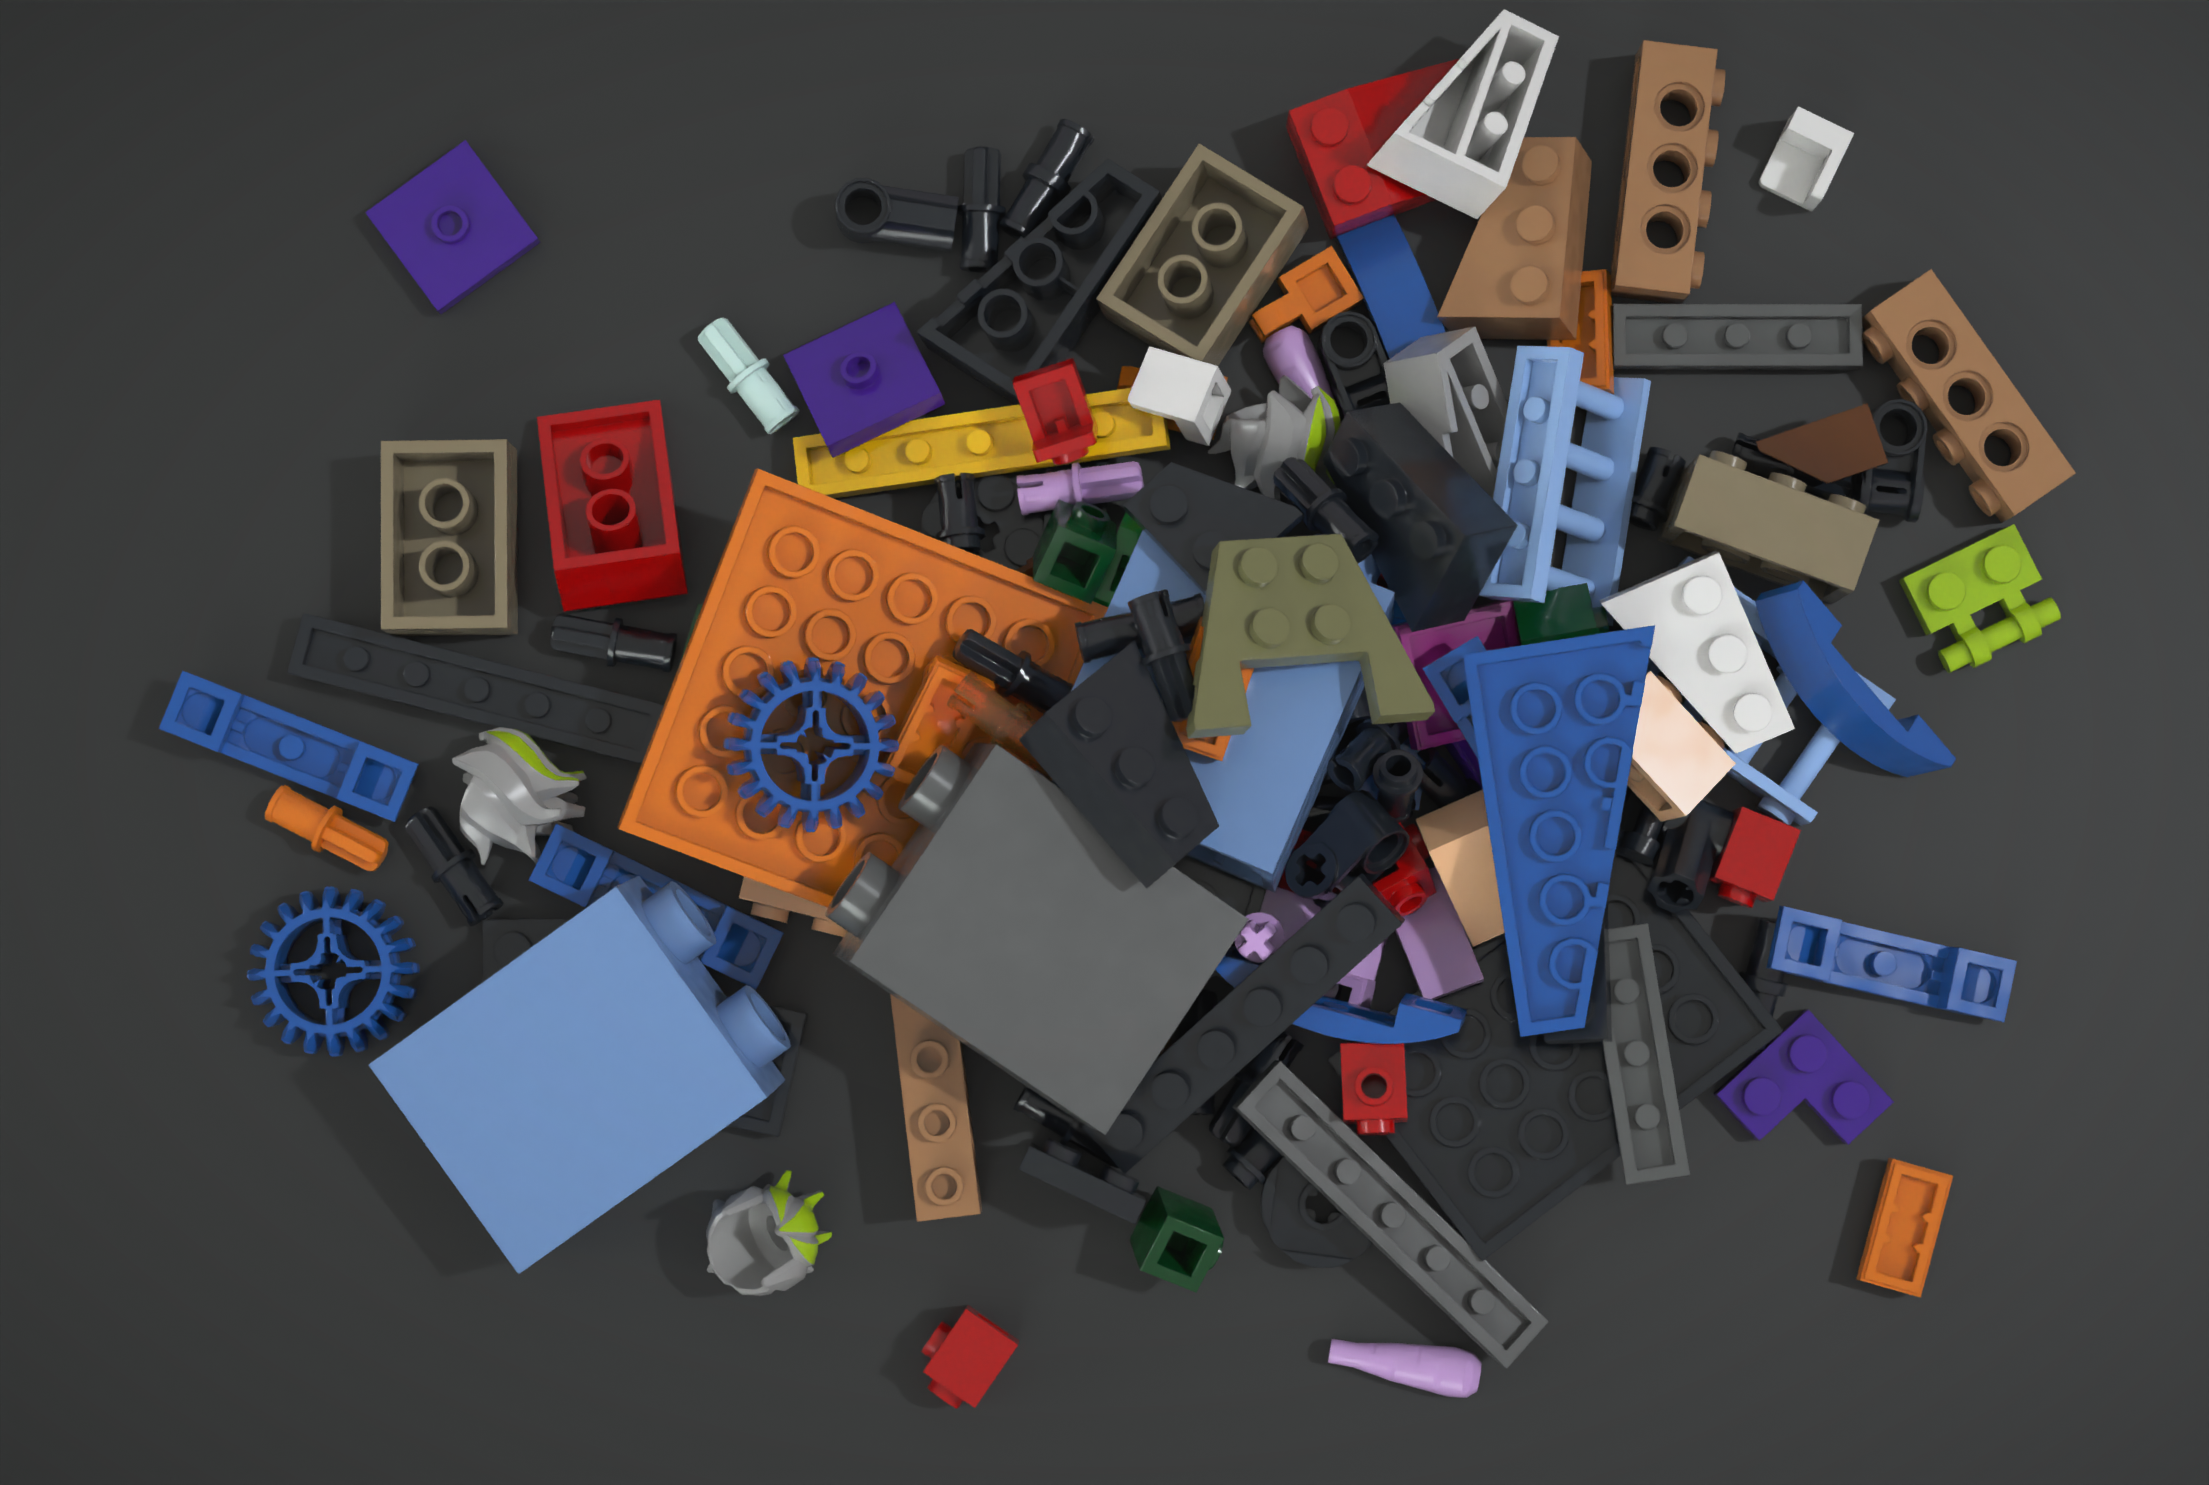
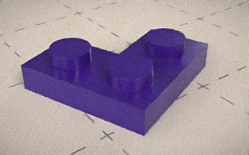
[1714,1009,1894,1145]

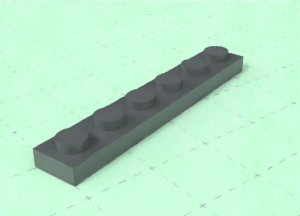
[1232,1060,1549,1368]

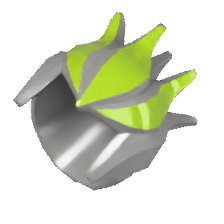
[1208,375,1341,513]
[452,727,587,865]
[706,1170,832,1296]

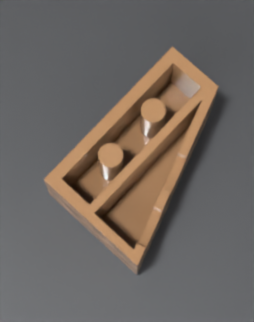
[1437,137,1592,340]

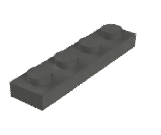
[1612,304,1863,370]
[1602,923,1690,1186]

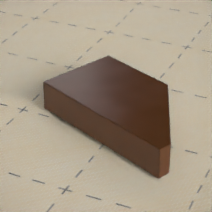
[1756,403,1888,484]

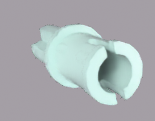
[698,317,800,434]

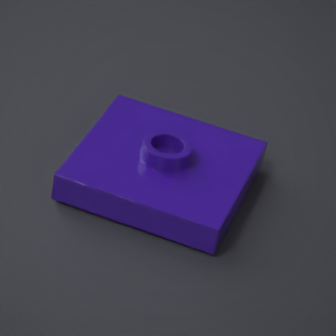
[365,140,541,314]
[783,302,945,458]

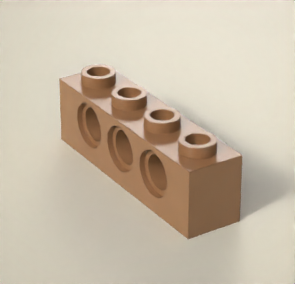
[1610,40,1725,304]
[1862,269,2076,523]
[890,994,982,1222]

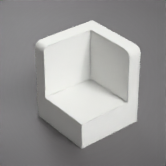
[1758,106,1854,212]
[1128,346,1232,446]

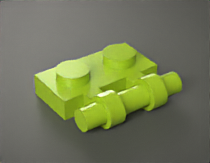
[1899,524,2061,673]

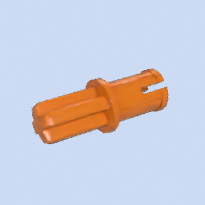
[265,785,389,872]

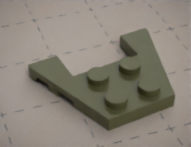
[1186,534,1435,739]

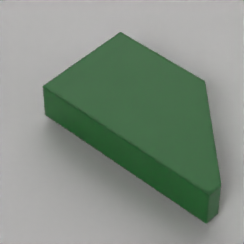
[1093,512,1143,607]

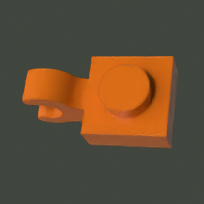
[1249,246,1364,343]

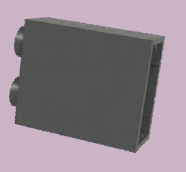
[826,743,1249,1135]

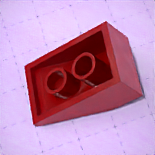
[1286,59,1459,240]
[537,399,688,611]

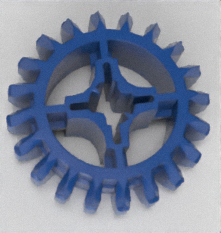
[723,657,899,832]
[247,886,420,1057]

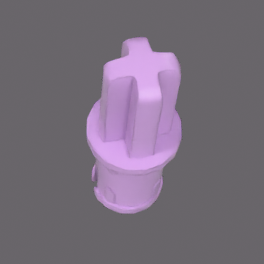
[1017,461,1144,515]
[1235,912,1285,963]

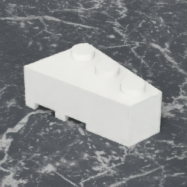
[1366,9,1559,219]
[1599,550,1795,754]

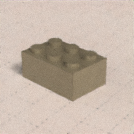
[1096,144,1309,366]
[381,439,518,636]
[1658,451,1879,604]

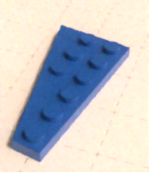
[1463,625,1655,1037]

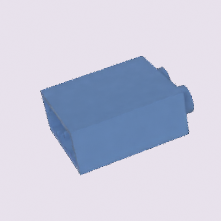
[1036,530,1395,893]
[369,876,791,1274]

